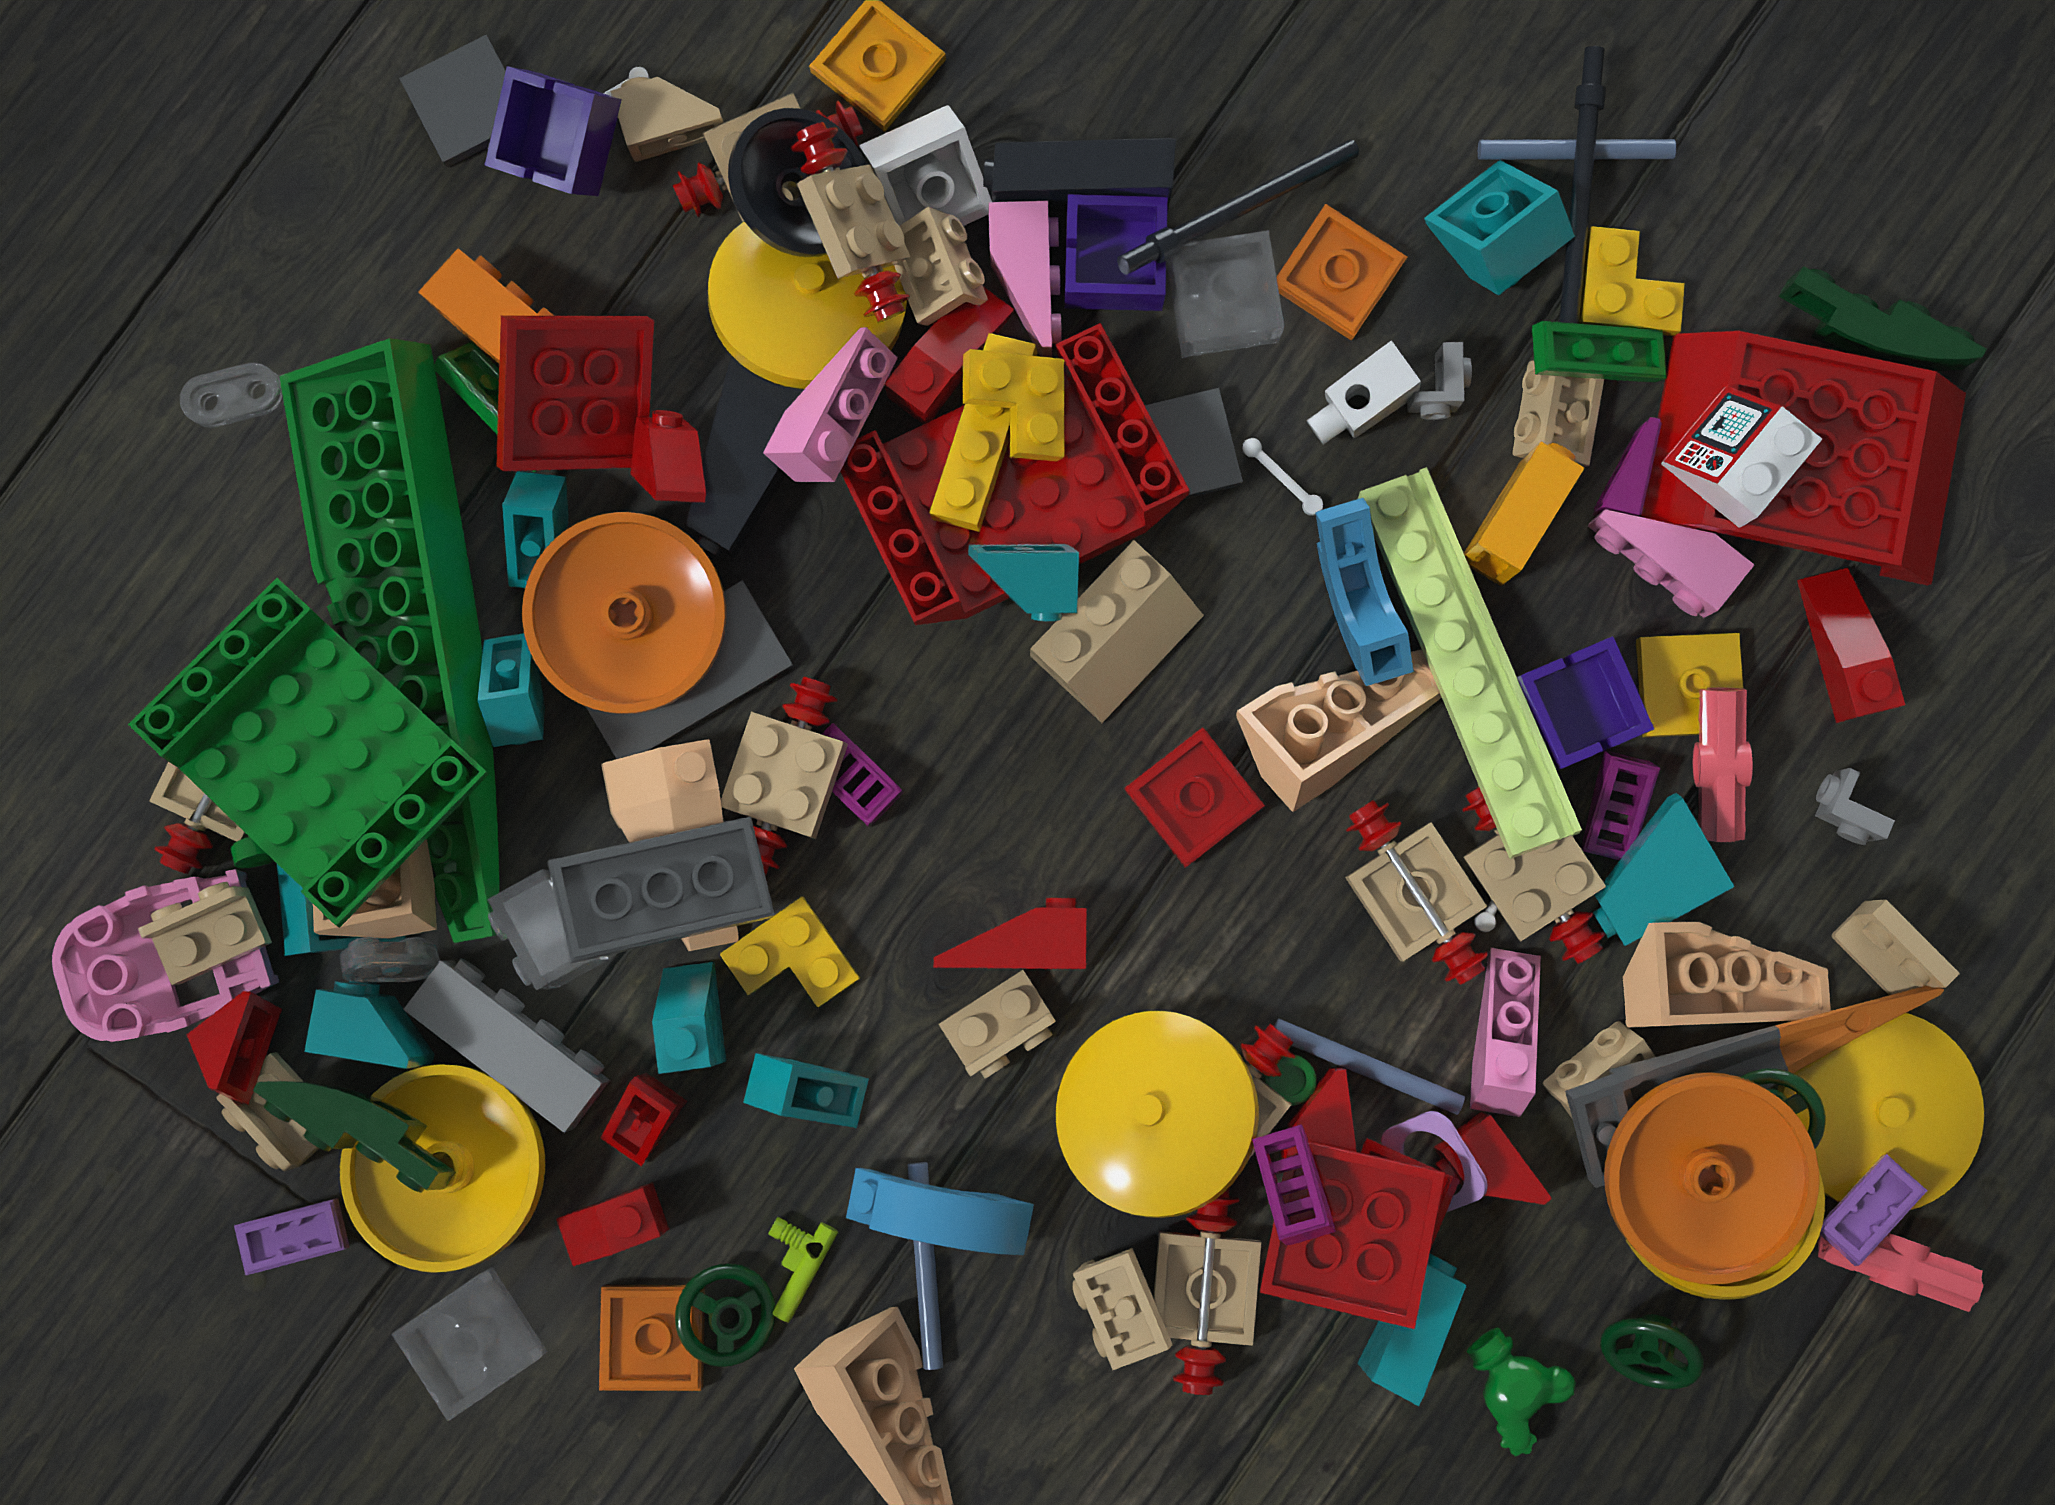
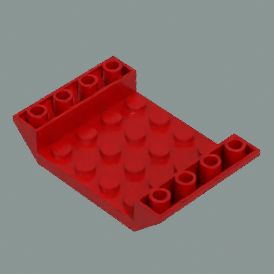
[840,323,1190,625]
[1639,331,1966,585]

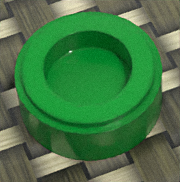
[230,837,275,868]
[1264,1055,1316,1106]

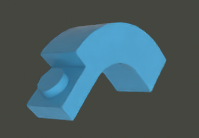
[1315,498,1414,686]
[846,1168,1034,1255]

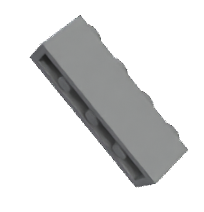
[403,958,611,1133]

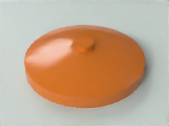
[522,512,727,714]
[1604,1073,1820,1284]

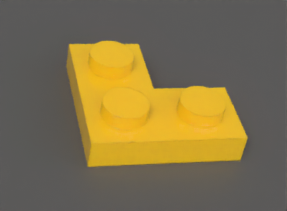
[1579,226,1685,336]
[963,349,1064,461]
[720,896,860,1007]

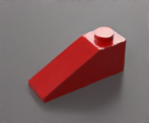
[884,287,1014,425]
[1797,568,1905,723]
[933,898,1087,969]

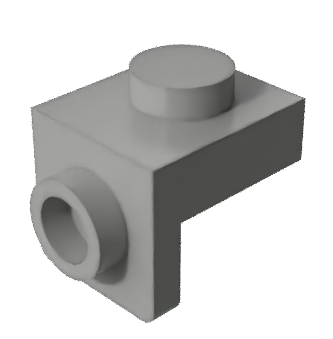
[1407,342,1472,420]
[1815,768,1895,845]

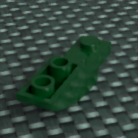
[1778,266,1987,371]
[253,1081,456,1193]

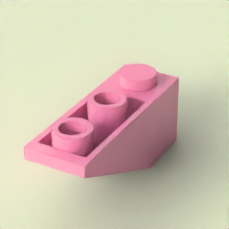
[989,201,1061,358]
[763,327,897,482]
[1588,509,1754,618]
[1470,948,1541,1117]

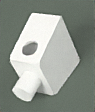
[1307,341,1421,445]

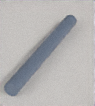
[1478,139,1676,160]
[1274,1018,1465,1115]
[907,1162,944,1370]

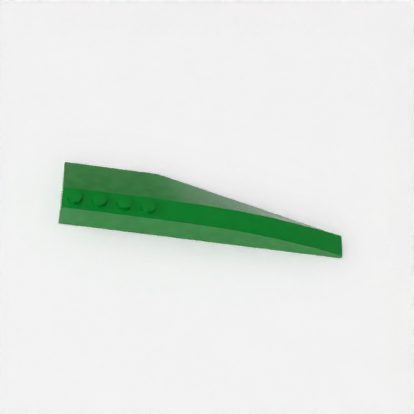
[279,338,500,943]

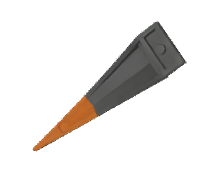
[1565,986,1944,1188]

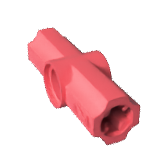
[1693,687,1753,842]
[1818,1233,1984,1312]

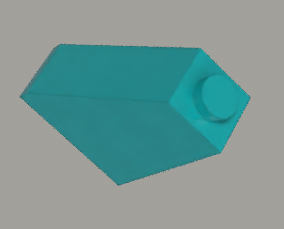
[1593,793,1734,946]
[652,962,726,1074]
[1357,1253,1466,1406]

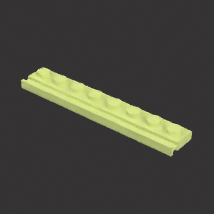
[1358,467,1582,859]

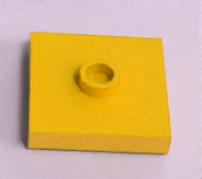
[1636,633,1743,737]

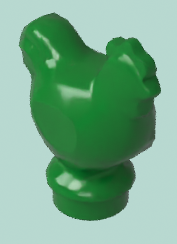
[1467,1328,1576,1456]

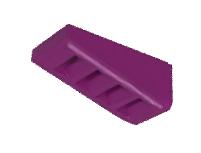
[1592,417,1662,517]
[822,723,904,828]
[1581,750,1660,860]
[1252,1125,1336,1245]

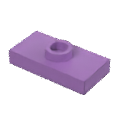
[1820,1154,1928,1266]
[234,1198,350,1275]

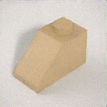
[610,77,724,162]

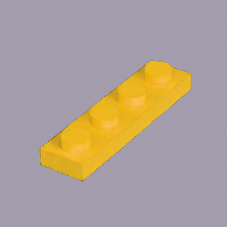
[929,333,1038,532]

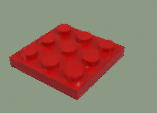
[497,315,654,471]
[1260,1141,1445,1329]

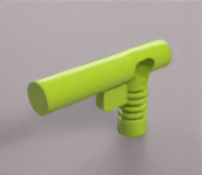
[768,1217,838,1323]

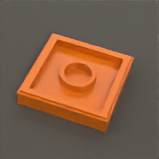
[1271,204,1407,341]
[599,1285,705,1391]

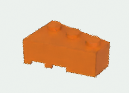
[418,249,554,363]

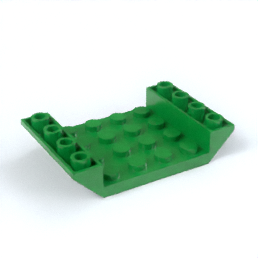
[128,578,489,928]

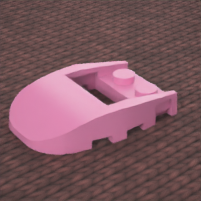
[52,869,279,1042]

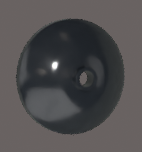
[728,108,866,257]

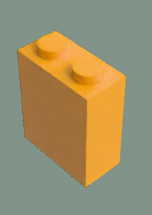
[1464,441,1584,586]

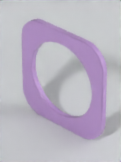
[1381,1111,1488,1212]

